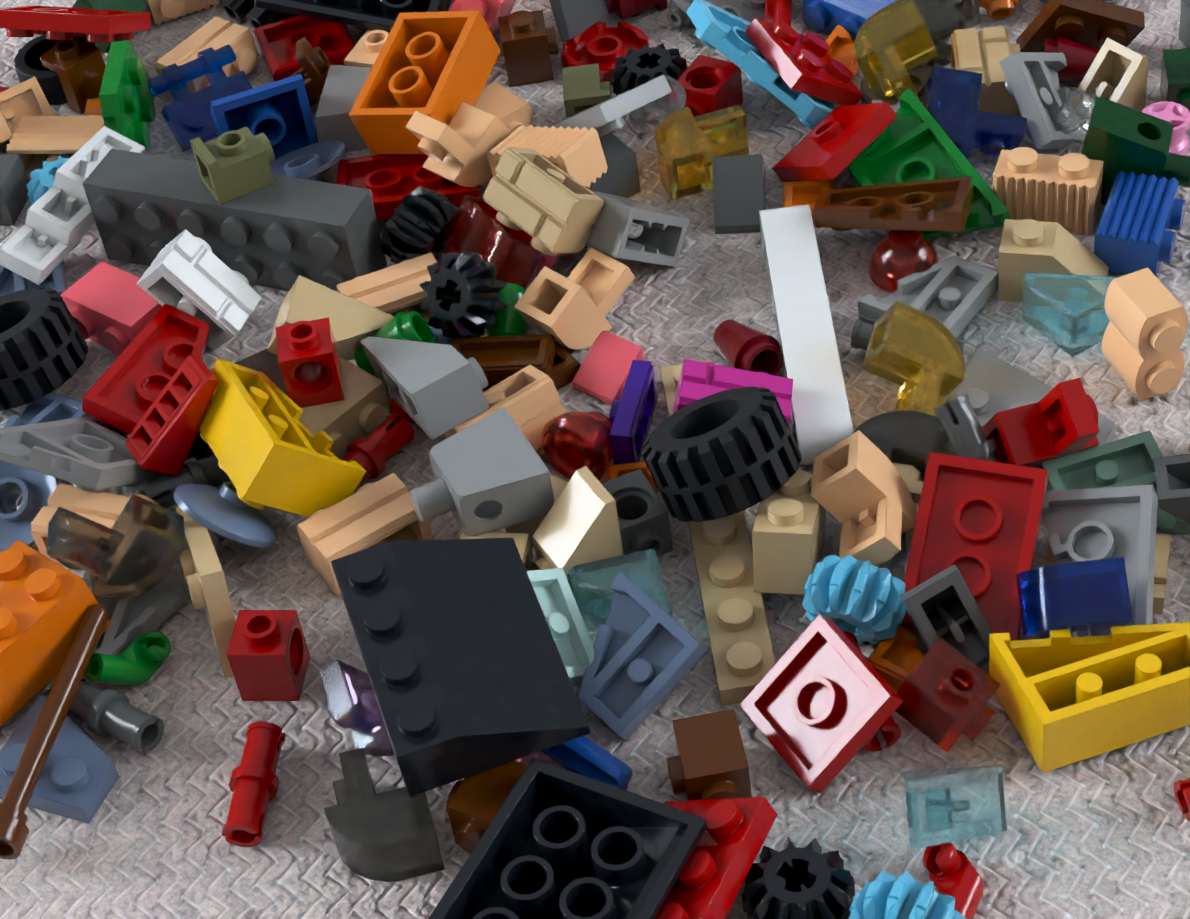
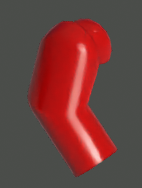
[922,840,984,919]

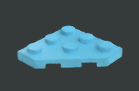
[686,0,840,130]

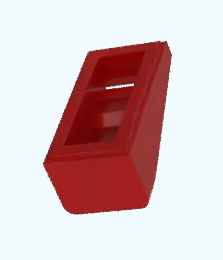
[125,354,219,475]

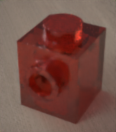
[895,638,1001,753]

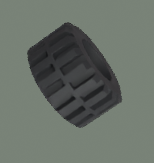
[0,287,88,411]
[641,387,802,522]

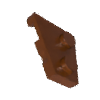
[1016,0,1145,52]

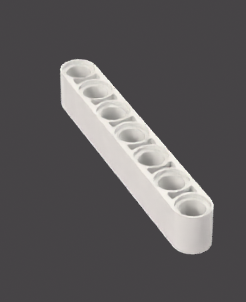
[759,204,853,466]

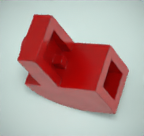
[982,378,1100,469]

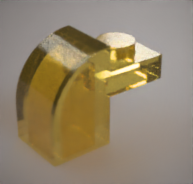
[854,0,939,102]
[655,105,749,200]
[862,301,965,440]

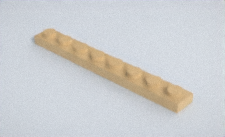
[660,359,776,706]

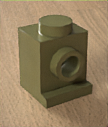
[562,64,615,133]
[190,126,275,205]

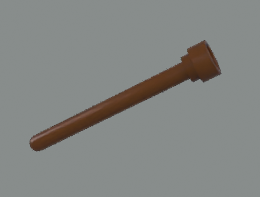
[0,604,109,859]

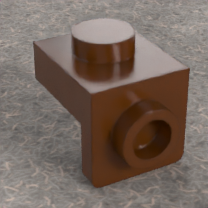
[40,37,106,114]
[284,37,331,107]

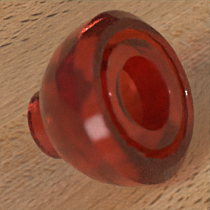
[869,230,940,293]
[541,411,613,480]

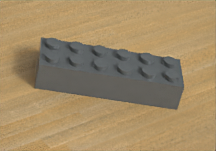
[83,149,388,291]

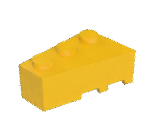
[199,358,366,518]

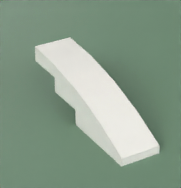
[0,126,145,285]

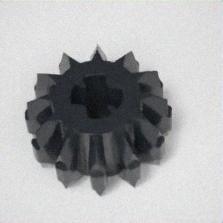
[611,44,688,116]
[381,186,459,264]
[418,252,508,339]
[741,836,855,919]

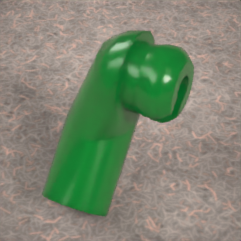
[86,631,171,687]

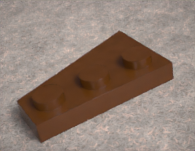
[813,176,974,232]

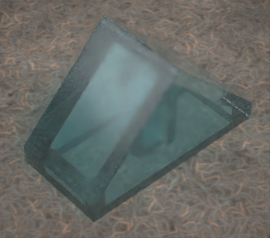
[1023,272,1118,358]
[567,549,673,625]
[900,765,1007,848]

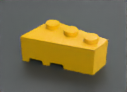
[989,622,1190,773]

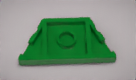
[99,40,156,149]
[848,89,1010,243]

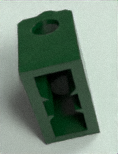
[1081,96,1190,205]

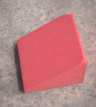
[572,330,645,405]

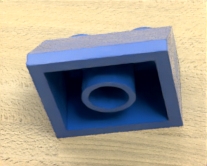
[210,74,319,159]

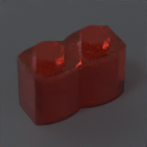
[441,195,542,289]

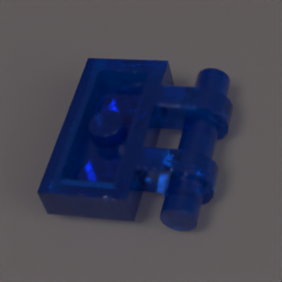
[147,44,253,152]

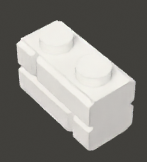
[137,229,262,351]

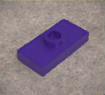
[609,360,658,465]

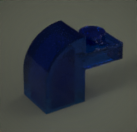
[923,66,1027,159]
[1016,557,1133,639]

